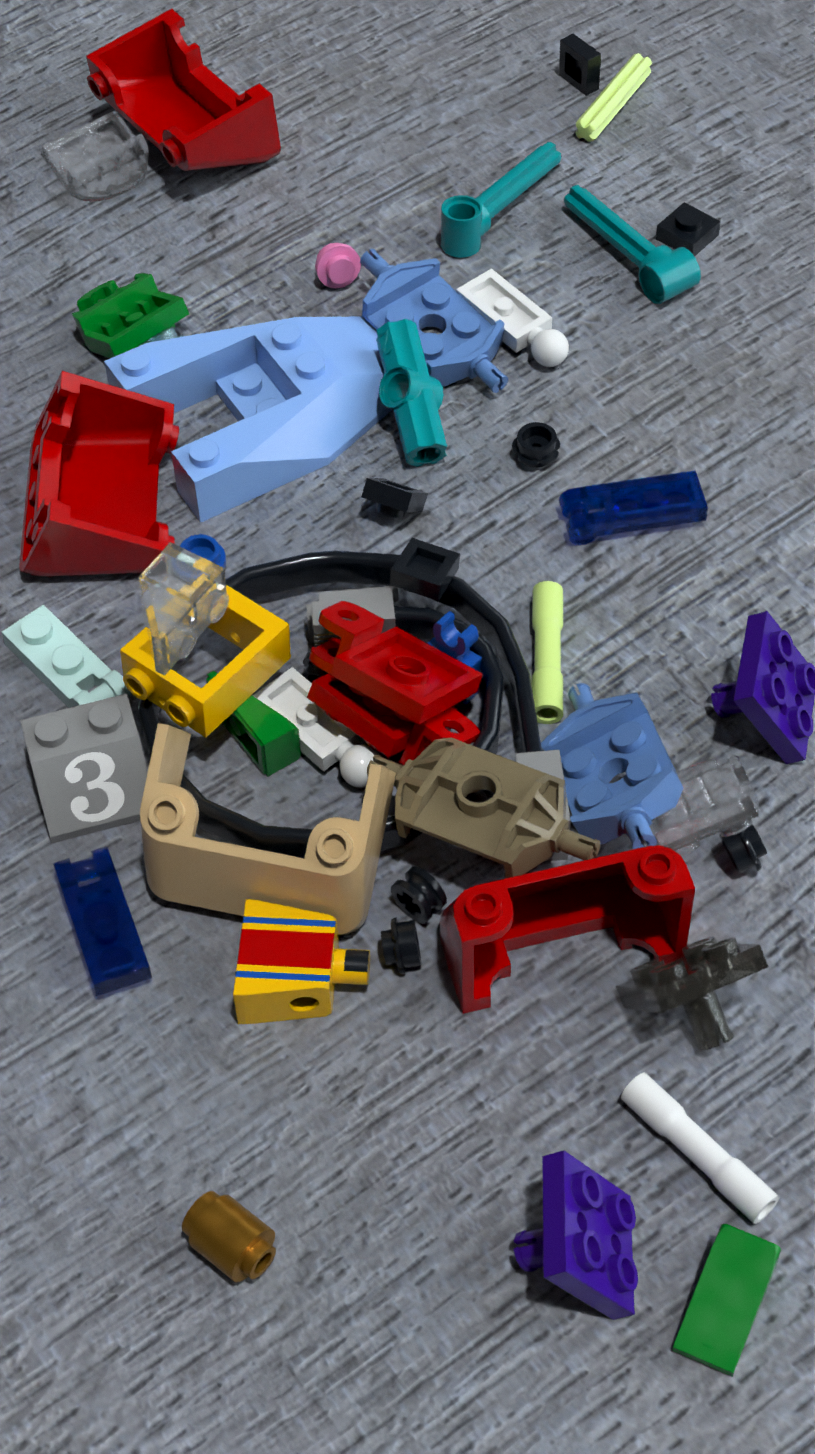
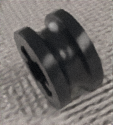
[391,866,447,924]

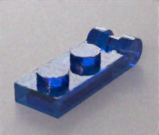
[558,470,708,545]
[53,846,152,996]

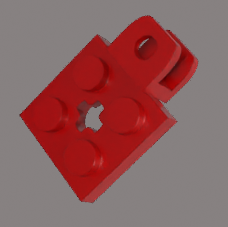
[309,601,483,725]
[307,673,480,765]

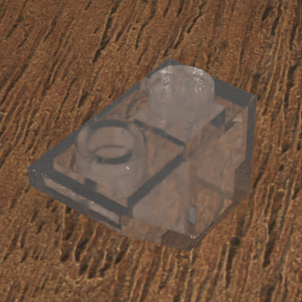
[139,542,229,676]

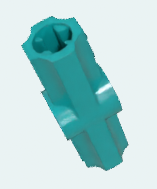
[376,319,447,467]

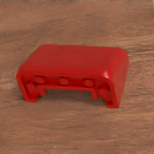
[86,9,281,171]
[19,371,179,577]
[440,845,695,1014]

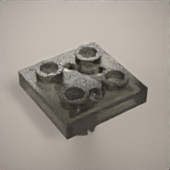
[616,937,768,1051]

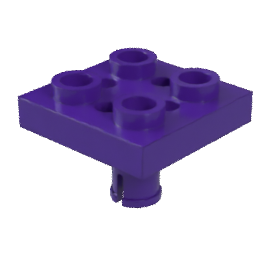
[711,611,815,764]
[514,1150,638,1320]

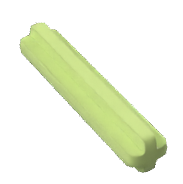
[575,53,652,142]

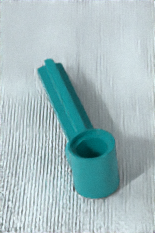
[441,142,562,258]
[564,185,701,304]

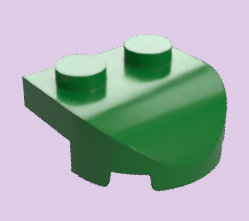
[72,273,189,358]

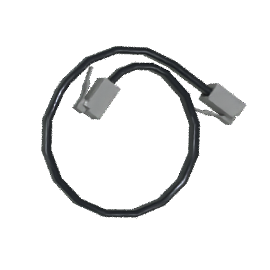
[138,550,571,867]

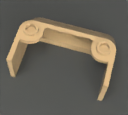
[140,723,396,935]

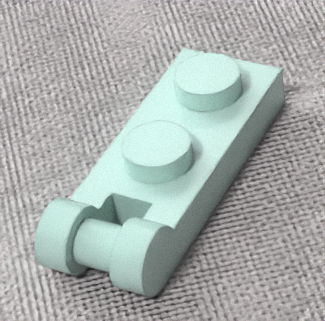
[2,605,131,708]

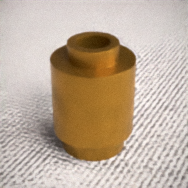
[182,1191,276,1282]

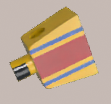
[233,899,370,1024]

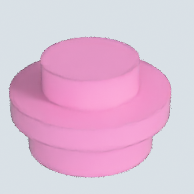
[315,243,361,289]

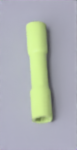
[532,581,563,724]

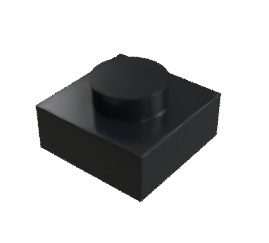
[559,33,601,96]
[656,202,720,256]
[361,478,428,519]
[390,538,460,601]

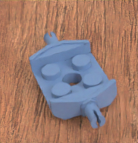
[360,249,508,393]
[541,683,683,849]

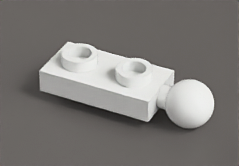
[456,268,569,367]
[252,667,380,788]

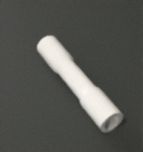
[621,1072,780,1224]

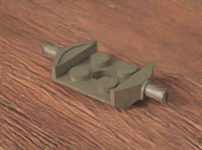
[367,737,600,878]

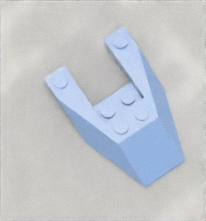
[104,316,393,523]

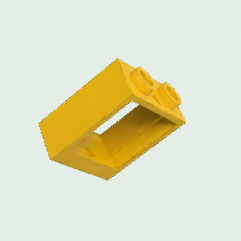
[120,573,291,738]

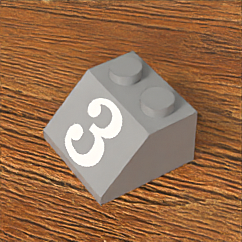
[20,694,148,843]

